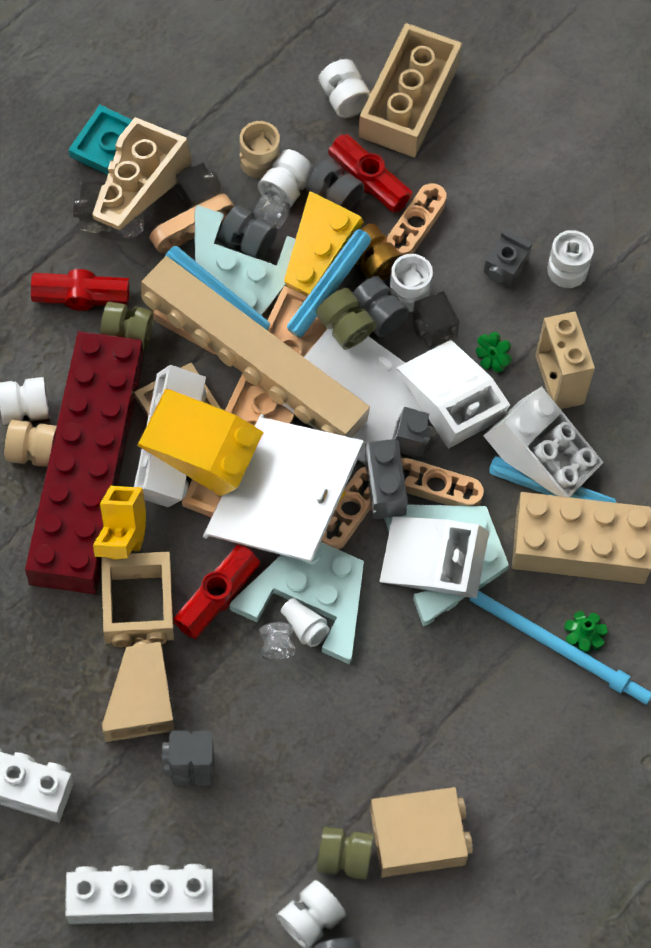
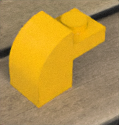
[93,486,146,560]

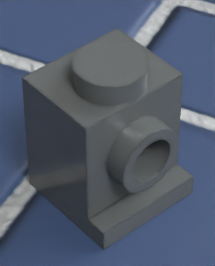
[483,229,532,287]
[392,407,432,460]

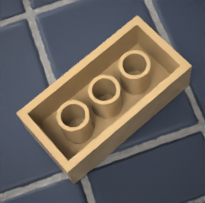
[358,23,462,158]
[512,492,651,584]

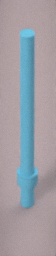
[469,590,651,705]

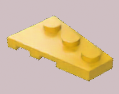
[284,191,364,297]

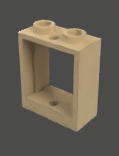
[535,311,595,409]
[101,552,174,647]

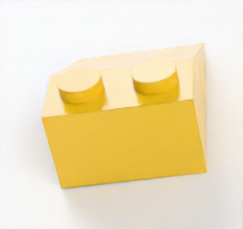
[137,388,264,496]

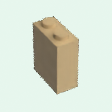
[370,787,473,878]

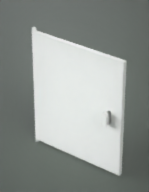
[282,329,424,465]
[203,414,365,562]

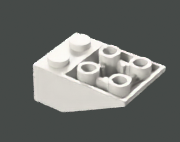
[396,340,510,449]
[483,387,604,497]
[379,516,489,598]

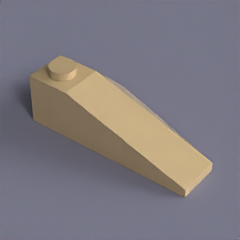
[92,117,192,230]

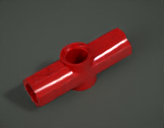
[328,134,412,213]
[31,269,130,311]
[173,545,260,639]

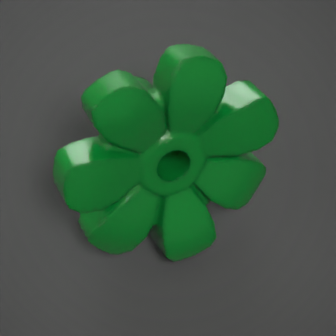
[476,332,512,372]
[564,611,608,653]

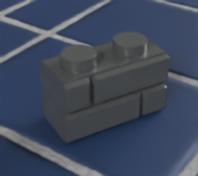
[364,439,407,519]
[162,730,214,786]

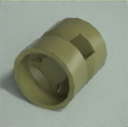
[316,288,376,350]
[100,301,154,351]
[316,826,374,881]

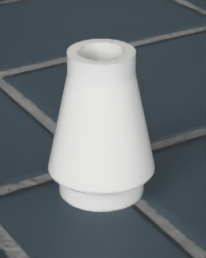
[281,598,330,647]

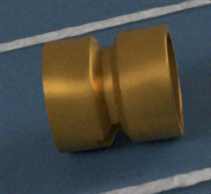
[355,224,402,281]

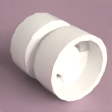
[319,59,371,118]
[258,149,314,209]
[547,230,594,288]
[389,254,433,312]
[0,377,50,425]
[277,880,346,948]

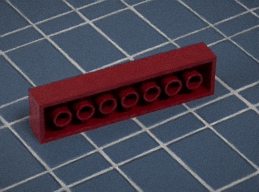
[25,331,144,595]

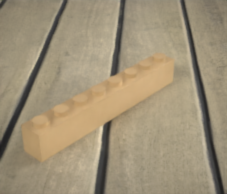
[141,256,370,438]

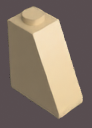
[102,640,174,742]

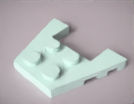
[194,205,296,316]
[384,505,509,626]
[230,542,364,664]

